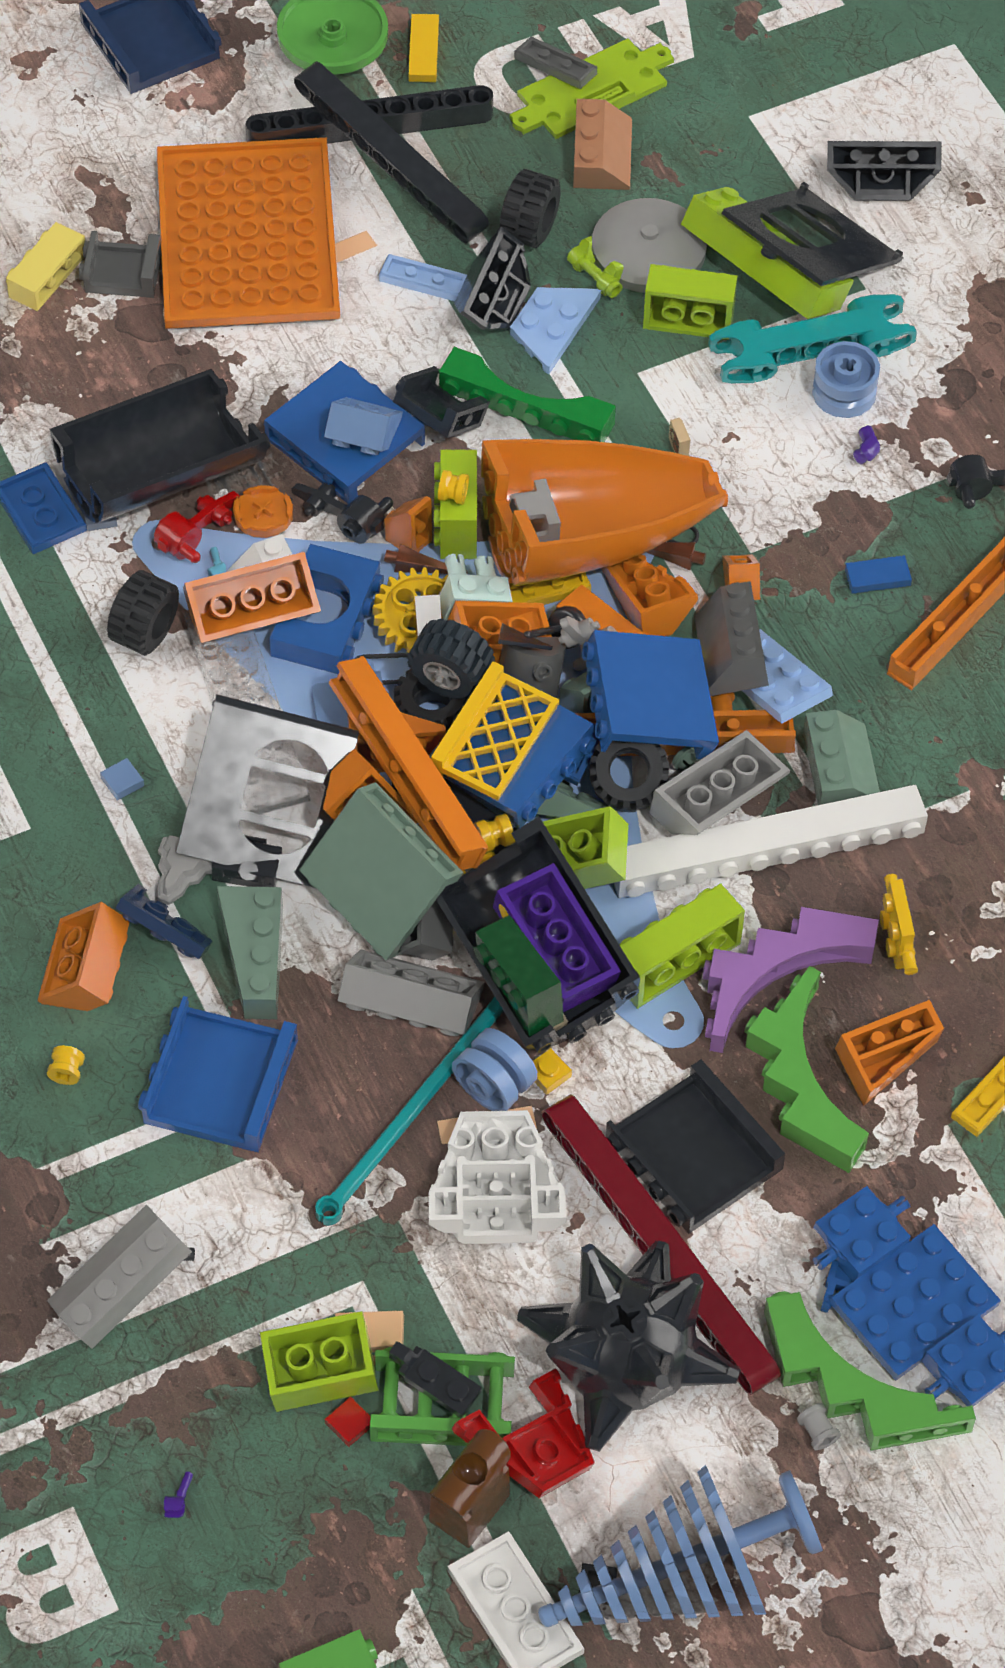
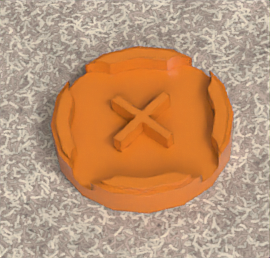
[233,485,293,538]

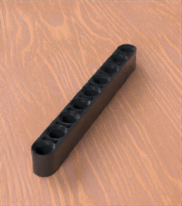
[294,61,489,244]
[245,85,493,144]

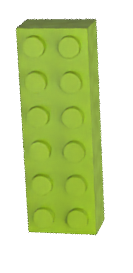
[681,187,854,319]

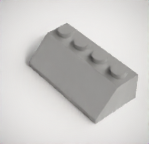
[650,730,790,835]
[338,950,485,1036]
[47,1204,192,1349]

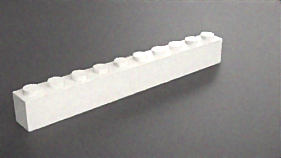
[614,785,928,898]

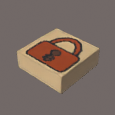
[669,418,690,456]

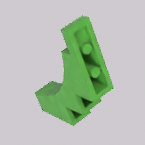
[764,1291,976,1451]

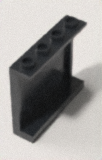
[606,1059,785,1234]

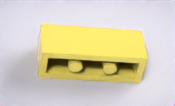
[6,222,85,311]

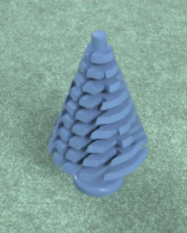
[538,1465,823,1627]

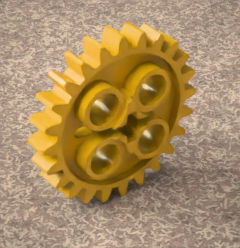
[372,567,448,653]

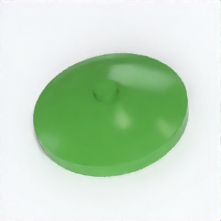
[277,0,388,74]

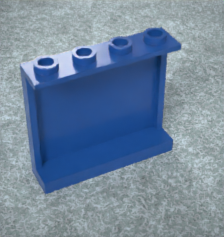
[264,360,425,504]
[582,630,719,759]
[429,685,596,829]
[138,996,298,1152]

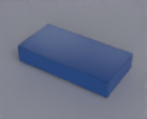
[845,555,912,594]

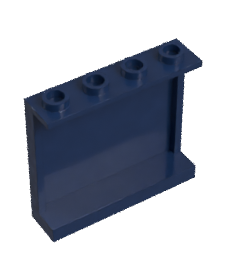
[79,0,222,94]

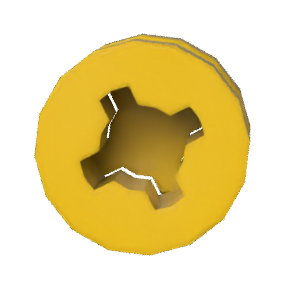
[438,470,469,505]
[47,1045,85,1085]

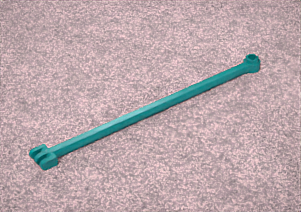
[315,997,504,1226]

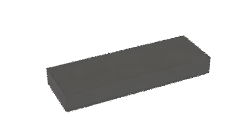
[514,36,597,89]

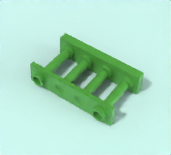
[370,1347,515,1446]

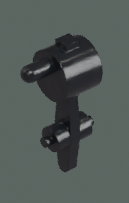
[947,454,1005,509]
[291,483,393,544]

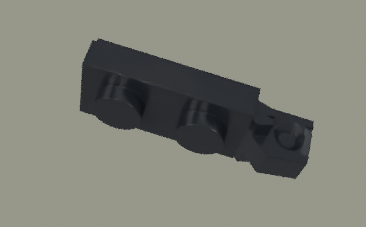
[389,1341,482,1418]

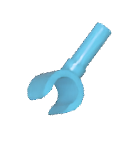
[207,547,226,576]

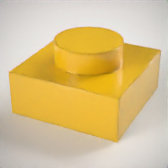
[533,1048,572,1095]

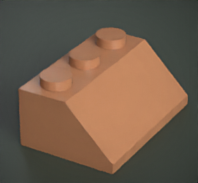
[573,99,632,190]

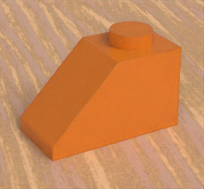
[384,496,432,552]
[722,554,760,600]

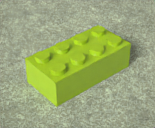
[619,883,745,1009]

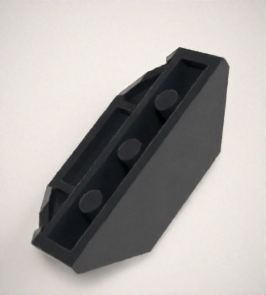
[827,141,942,201]
[454,227,531,330]

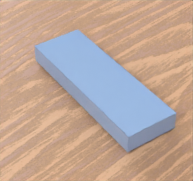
[379,254,467,301]

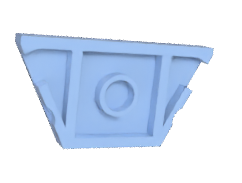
[510,287,601,374]

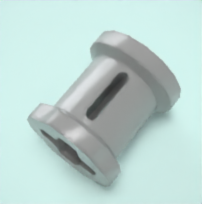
[797,1403,841,1450]

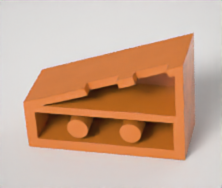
[835,1000,944,1106]

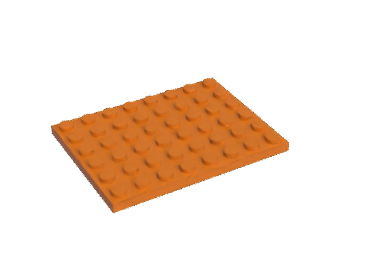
[157,137,340,329]

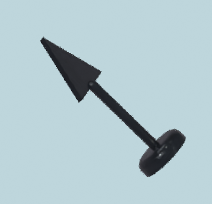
[498,606,586,650]

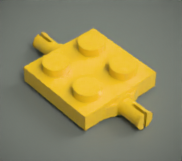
[880,874,918,975]

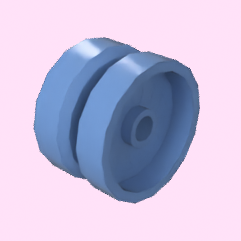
[812,341,880,418]
[452,1028,538,1111]

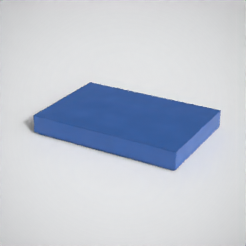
[0,462,87,554]

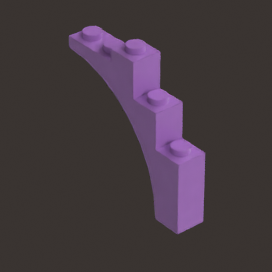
[703,907,879,1053]

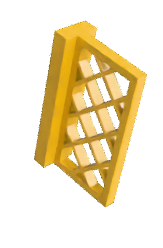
[431,661,559,801]

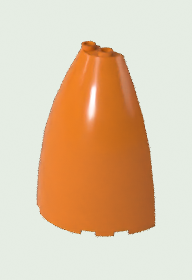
[481,439,728,585]

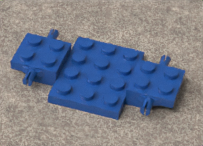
[813,1186,1005,1407]

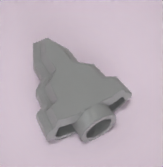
[158,835,213,905]

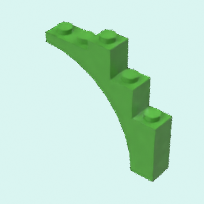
[744,966,869,1173]

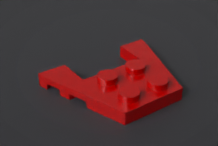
[452,1368,595,1498]

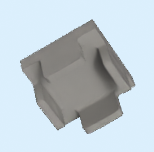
[509,479,561,542]

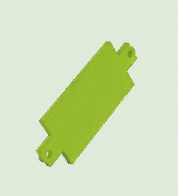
[510,38,674,139]

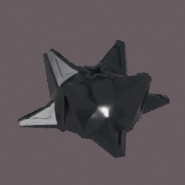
[517,1240,740,1452]

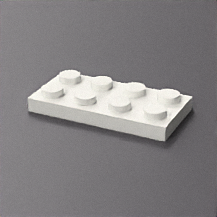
[448,1531,584,1668]

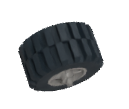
[407,619,495,700]

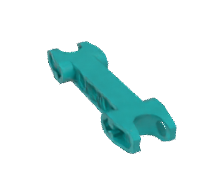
[708,294,917,384]

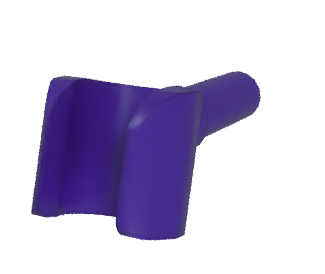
[164,1472,193,1518]

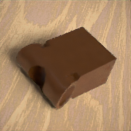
[429,1429,511,1548]

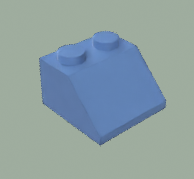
[324,397,403,455]

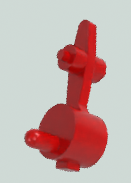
[154,491,240,563]

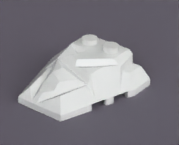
[429,1110,566,1244]

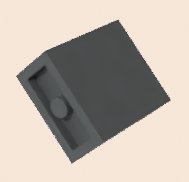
[79,231,162,298]

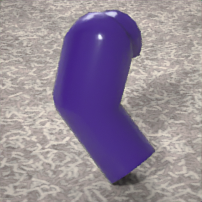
[853,425,880,464]

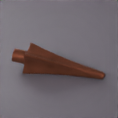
[646,542,706,570]
[384,544,468,574]

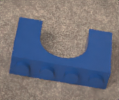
[270,543,384,674]

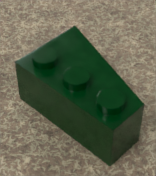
[474,915,564,1037]

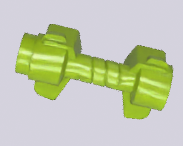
[567,236,624,298]

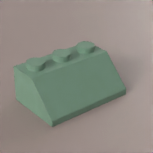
[803,710,880,805]

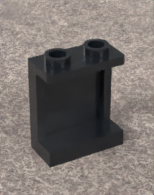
[393,366,490,438]

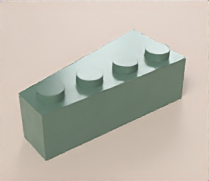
[217,886,283,1019]

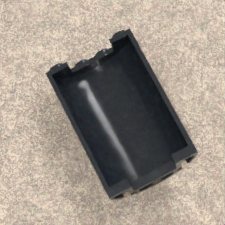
[49,369,270,523]
[436,816,640,1053]

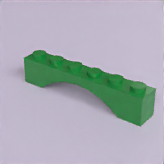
[439,346,616,442]

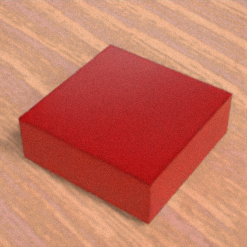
[325,1397,371,1447]

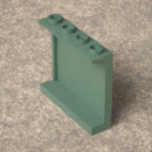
[299,782,464,960]

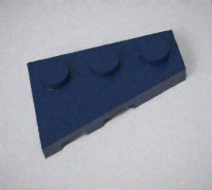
[116,883,213,959]

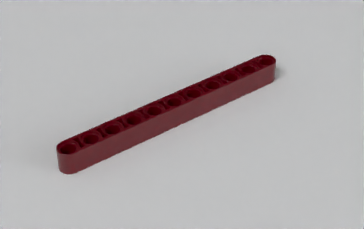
[541,1094,781,1395]

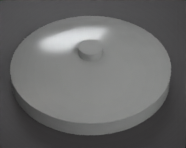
[592,198,707,293]

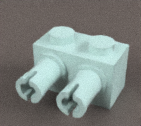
[439,554,513,620]

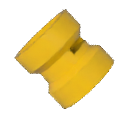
[474,813,515,852]

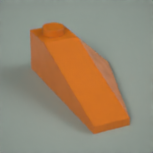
[601,554,698,636]

